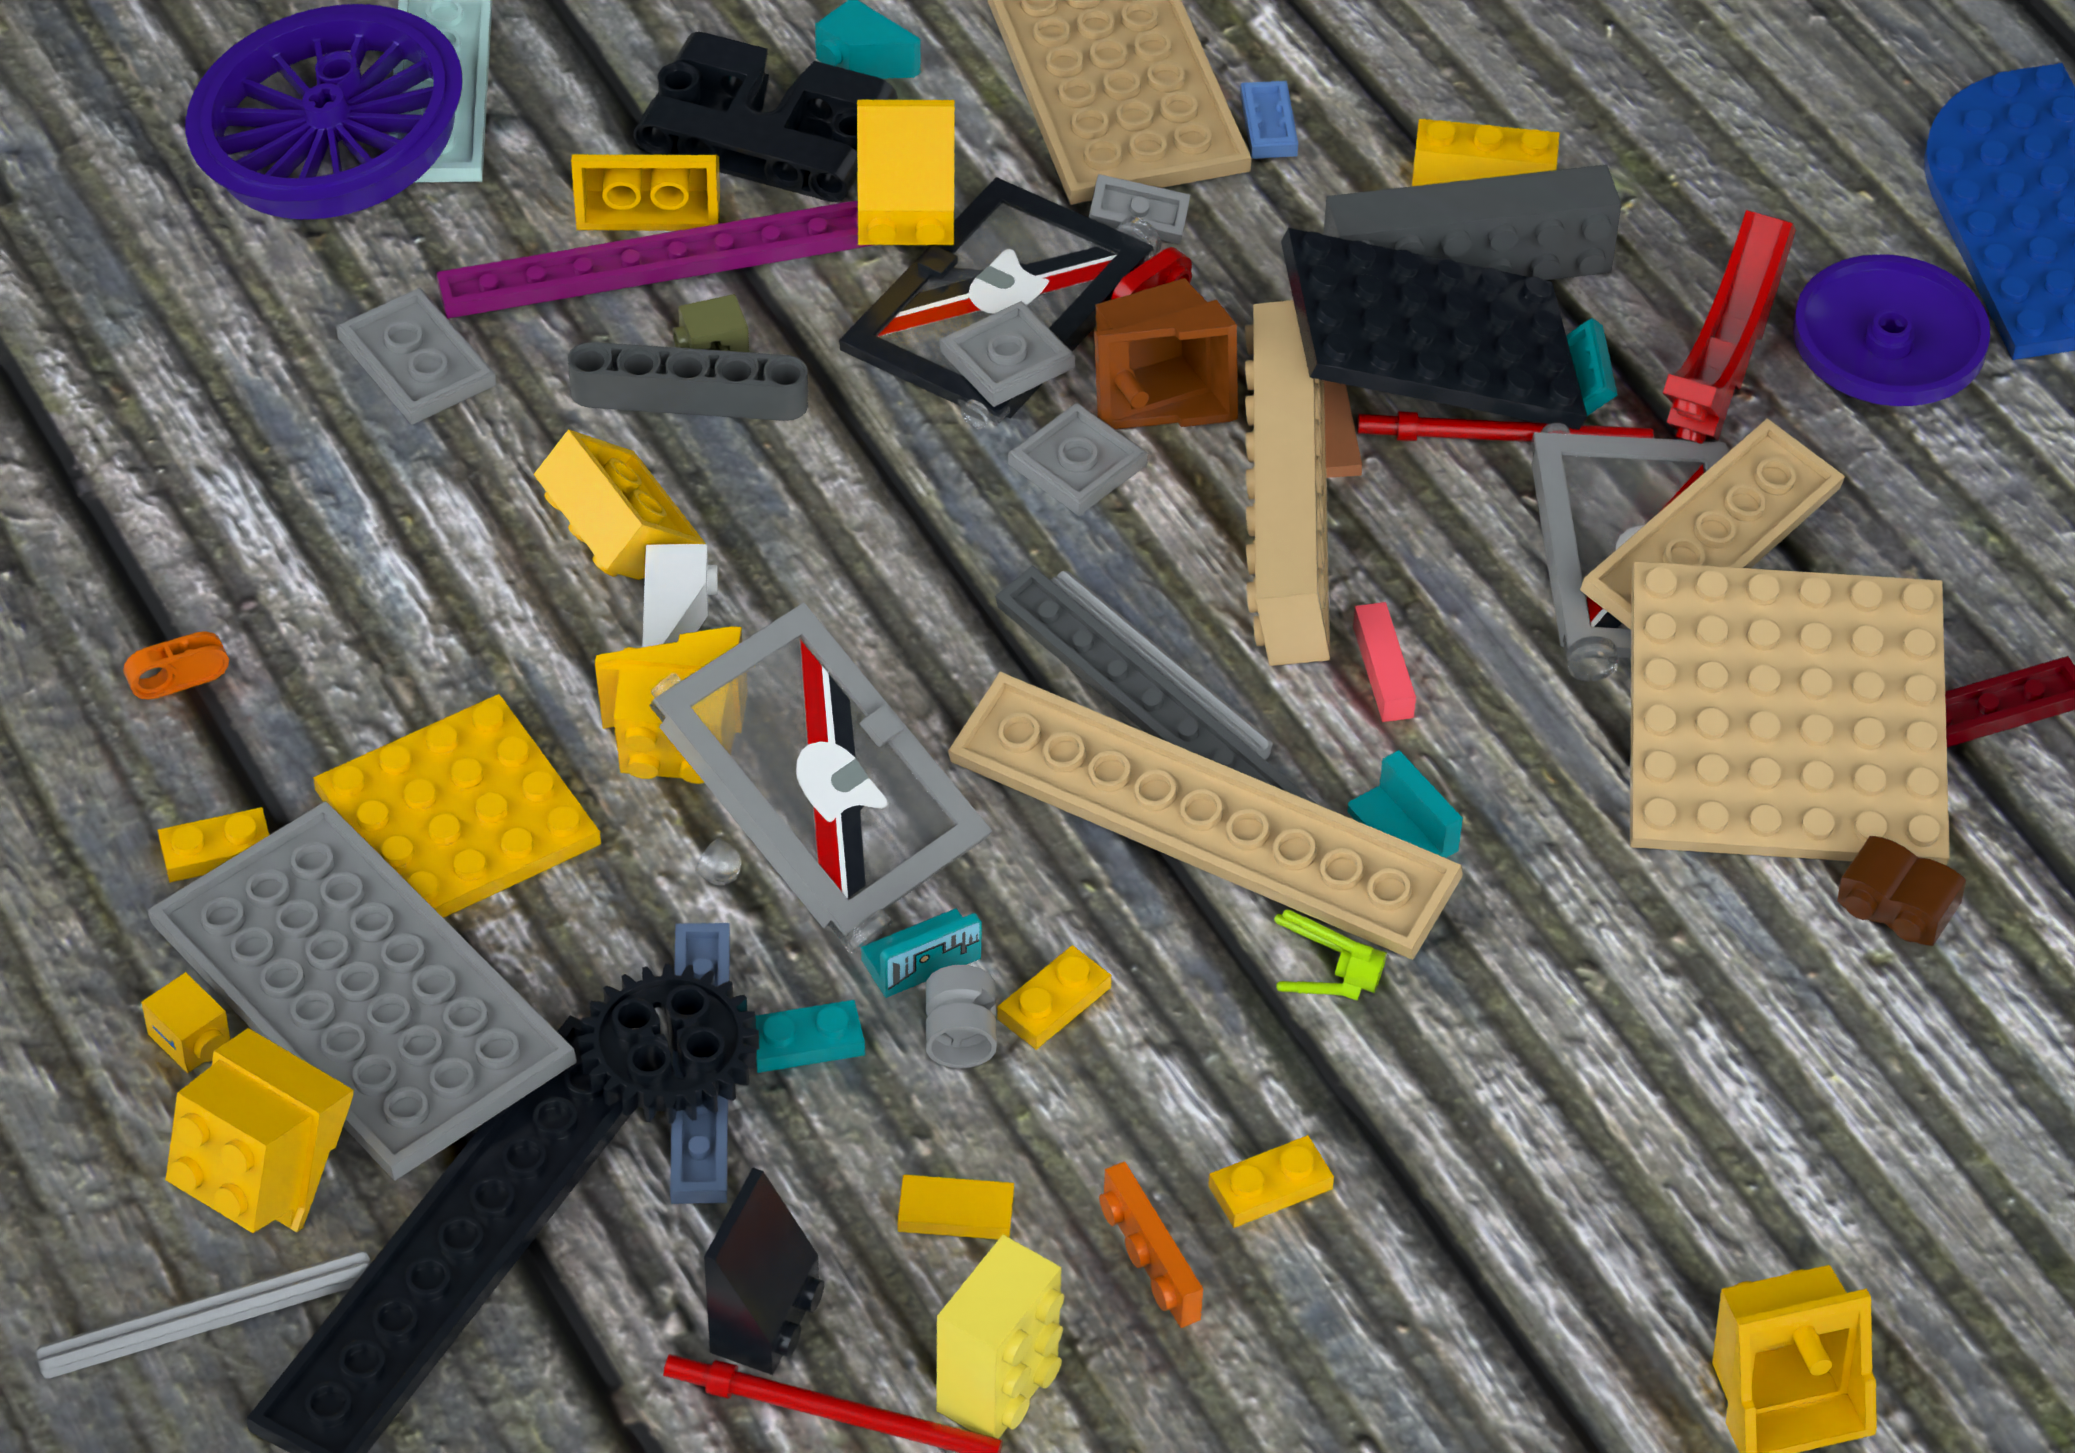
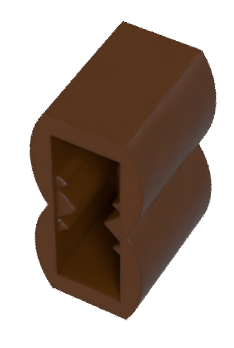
[1837,836,1966,946]

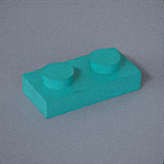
[756,999,865,1073]

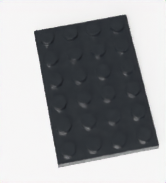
[1281,228,1587,430]

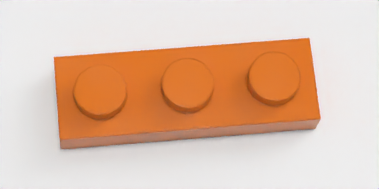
[1099,1161,1203,1328]

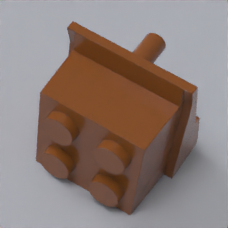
[1094,278,1238,429]

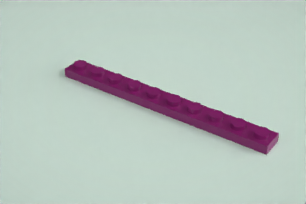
[436,200,873,319]

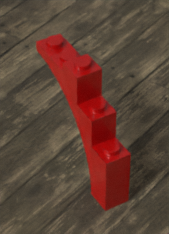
[1663,210,1796,444]

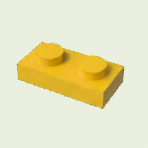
[157,807,269,883]
[997,945,1112,1050]
[1208,1135,1334,1228]

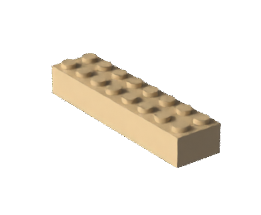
[1245,300,1330,666]

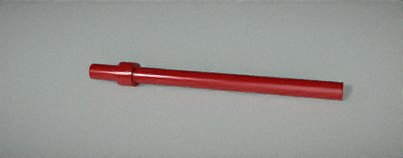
[1357,411,1654,442]
[663,1354,1003,1453]

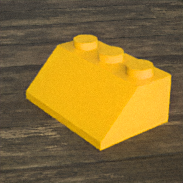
[1412,119,1560,186]
[571,154,720,231]
[533,429,706,580]

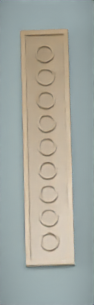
[948,672,1463,960]

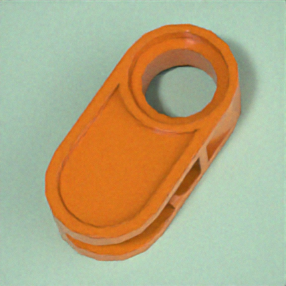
[123,631,229,700]

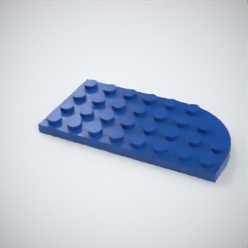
[1924,63,2075,360]

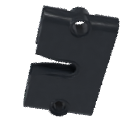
[633,32,898,202]

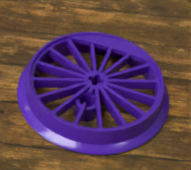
[185,4,463,219]

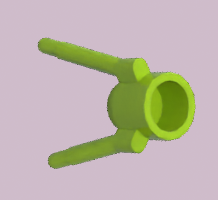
[1274,909,1387,1001]

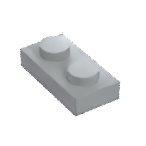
[1089,174,1191,244]

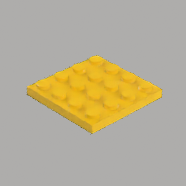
[313,694,601,918]

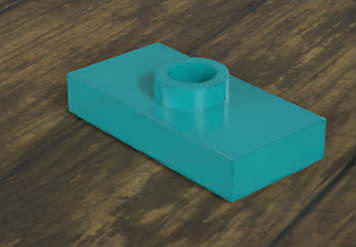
[1566,318,1618,416]

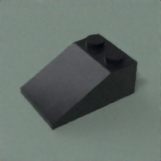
[704,1168,825,1376]

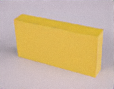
[898,1174,1014,1240]

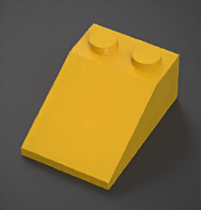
[857,100,955,245]

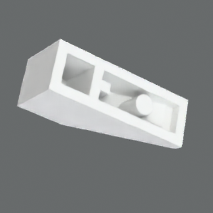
[642,544,718,647]

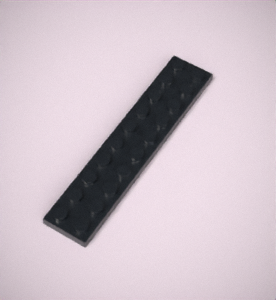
[246,1015,653,1453]

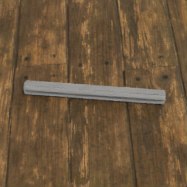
[1051,571,1273,759]
[36,1250,371,1379]

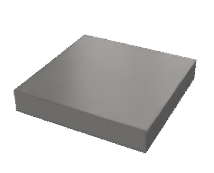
[940,301,1076,407]
[1008,402,1148,516]

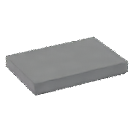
[336,288,496,425]

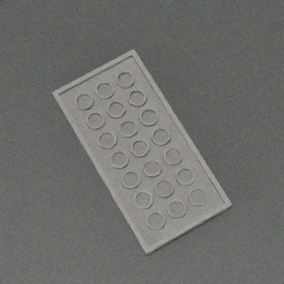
[148,801,577,1181]

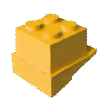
[595,626,746,784]
[165,1028,354,1233]
[1712,1265,1877,1453]

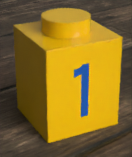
[141,972,231,1074]

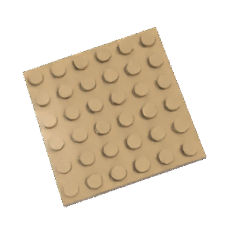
[1630,561,1950,866]

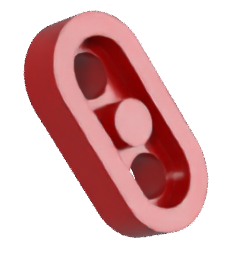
[1111,247,1192,300]

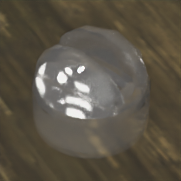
[695,838,741,885]

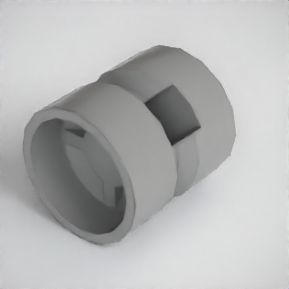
[926,965,996,1068]

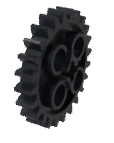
[579,963,759,1124]

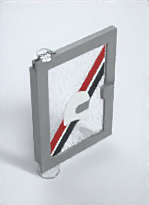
[1531,423,1728,681]
[649,602,993,955]

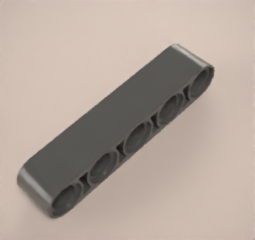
[568,342,808,421]

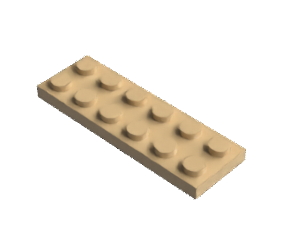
[1580,418,1845,629]

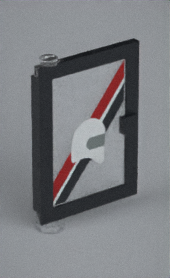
[839,177,1162,429]

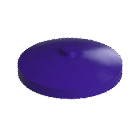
[1793,254,1990,406]

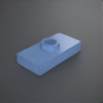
[1240,81,1299,159]

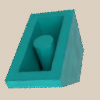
[815,0,921,79]

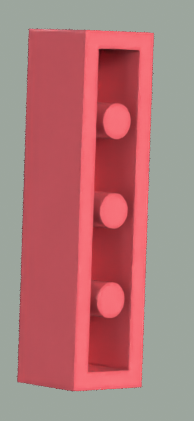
[1353,602,1416,722]

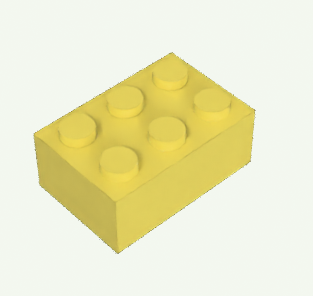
[937,1235,1064,1439]

